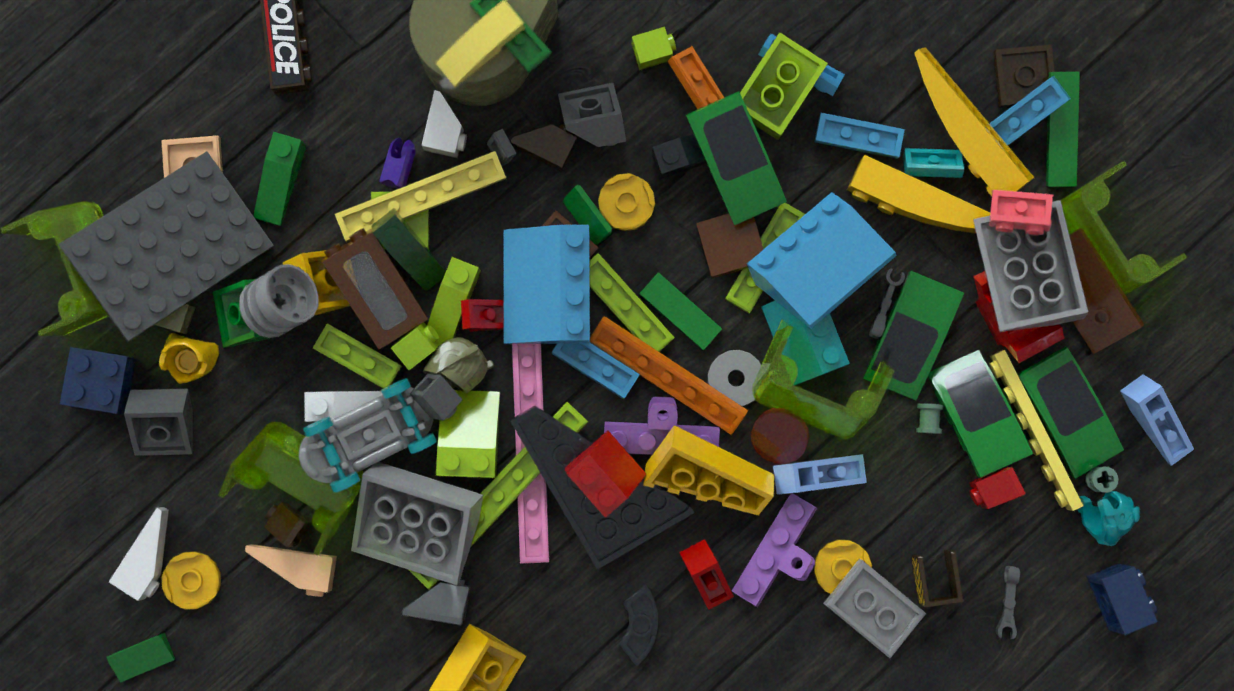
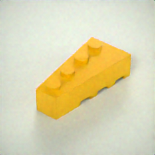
[643,425,774,515]

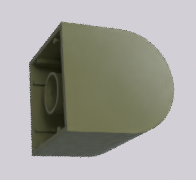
[410,0,559,106]

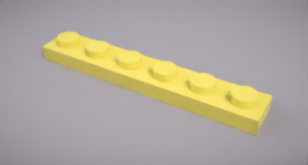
[335,151,506,242]
[989,350,1083,511]

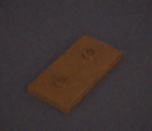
[1069,228,1144,354]

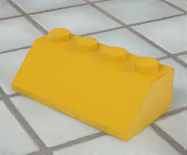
[429,624,526,691]

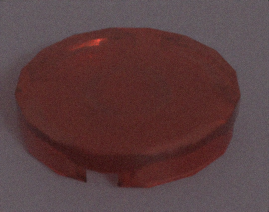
[751,408,809,464]

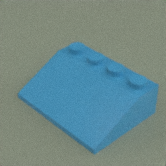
[747,192,896,329]
[504,225,590,344]

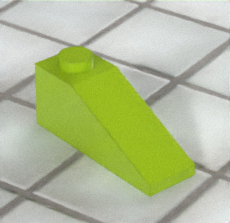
[427,257,481,346]

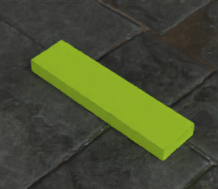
[725,203,805,314]
[590,253,675,352]

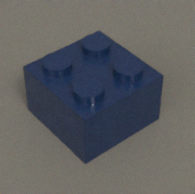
[60,347,136,415]
[1086,564,1158,635]

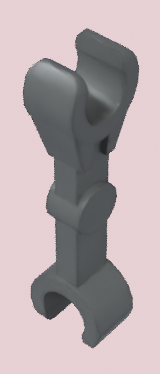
[869,268,905,339]
[996,566,1020,639]

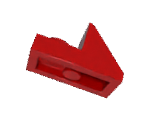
[461,299,504,332]

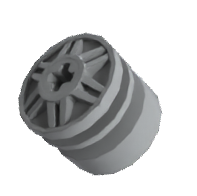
[239,264,319,338]

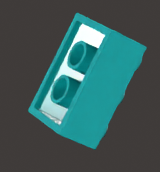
[761,301,850,386]

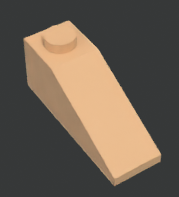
[245,544,337,597]

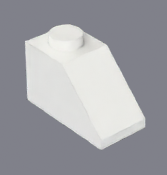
[421,90,467,158]

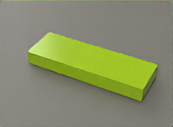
[313,324,402,388]

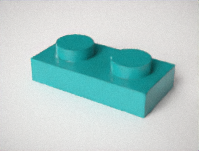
[903,148,964,178]

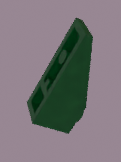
[371,208,446,291]

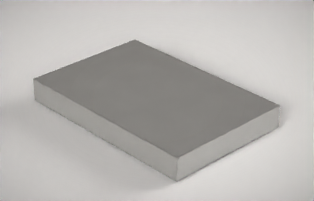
[823,558,926,658]

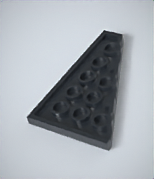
[510,406,694,570]

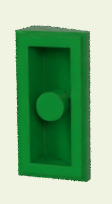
[563,185,612,245]
[106,633,175,682]

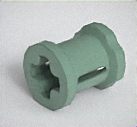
[916,404,943,434]
[1085,467,1118,493]

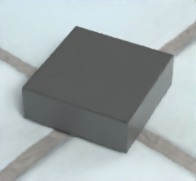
[487,129,516,166]

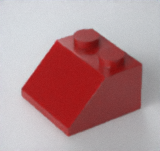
[564,430,646,518]

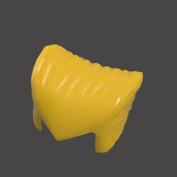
[159,332,219,384]

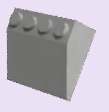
[973,200,1088,332]
[351,462,483,585]

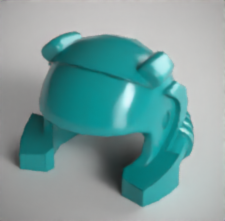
[1078,491,1140,546]

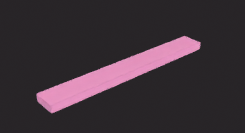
[512,344,549,563]

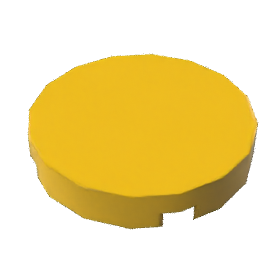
[598,173,655,231]
[814,540,872,594]
[162,552,221,609]

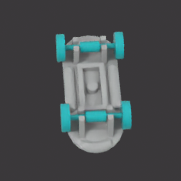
[299,378,437,493]

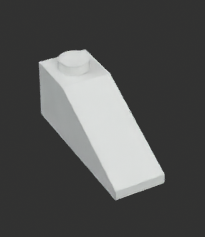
[305,391,383,422]
[109,507,169,601]

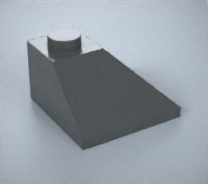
[558,83,626,147]
[402,579,471,625]

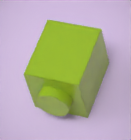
[632,27,676,70]
[391,322,441,370]

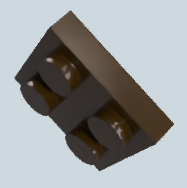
[993,44,1055,108]

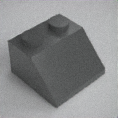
[124,389,193,456]

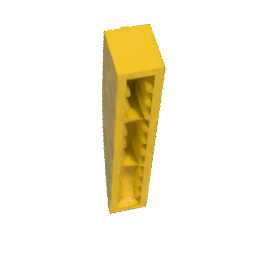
[915,47,1035,196]
[847,155,990,233]

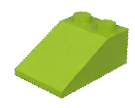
[740,32,828,140]
[436,390,500,478]

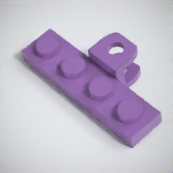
[604,397,720,455]
[732,493,817,607]

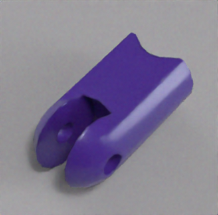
[379,138,416,189]

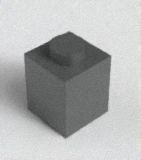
[409,373,462,421]

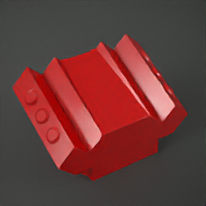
[973,271,1064,363]

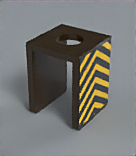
[912,549,963,607]

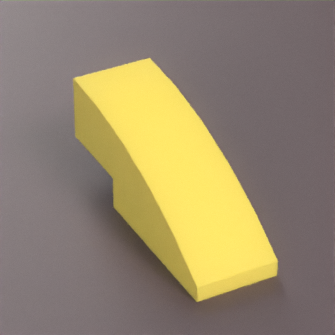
[436,0,525,87]

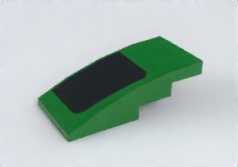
[686,91,787,225]
[863,271,964,401]
[1017,346,1124,479]
[928,350,1033,477]

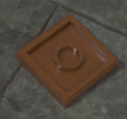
[696,213,764,278]

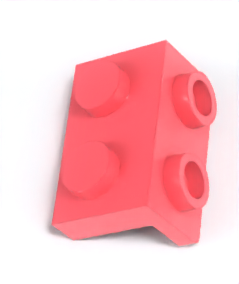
[989,190,1053,235]

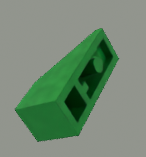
[253,132,307,226]

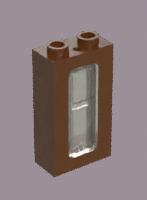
[322,228,428,349]

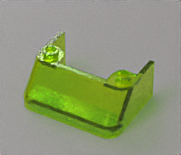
[1061,161,1187,295]
[0,201,108,336]
[752,319,895,439]
[218,422,363,556]

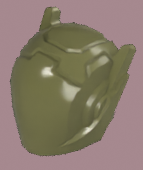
[423,338,494,394]

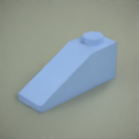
[1120,374,1194,466]
[773,454,867,494]

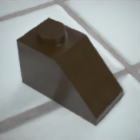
[511,124,578,172]
[264,502,314,548]

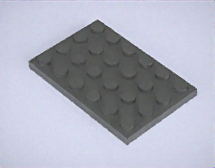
[59,151,274,342]

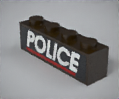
[260,0,313,95]

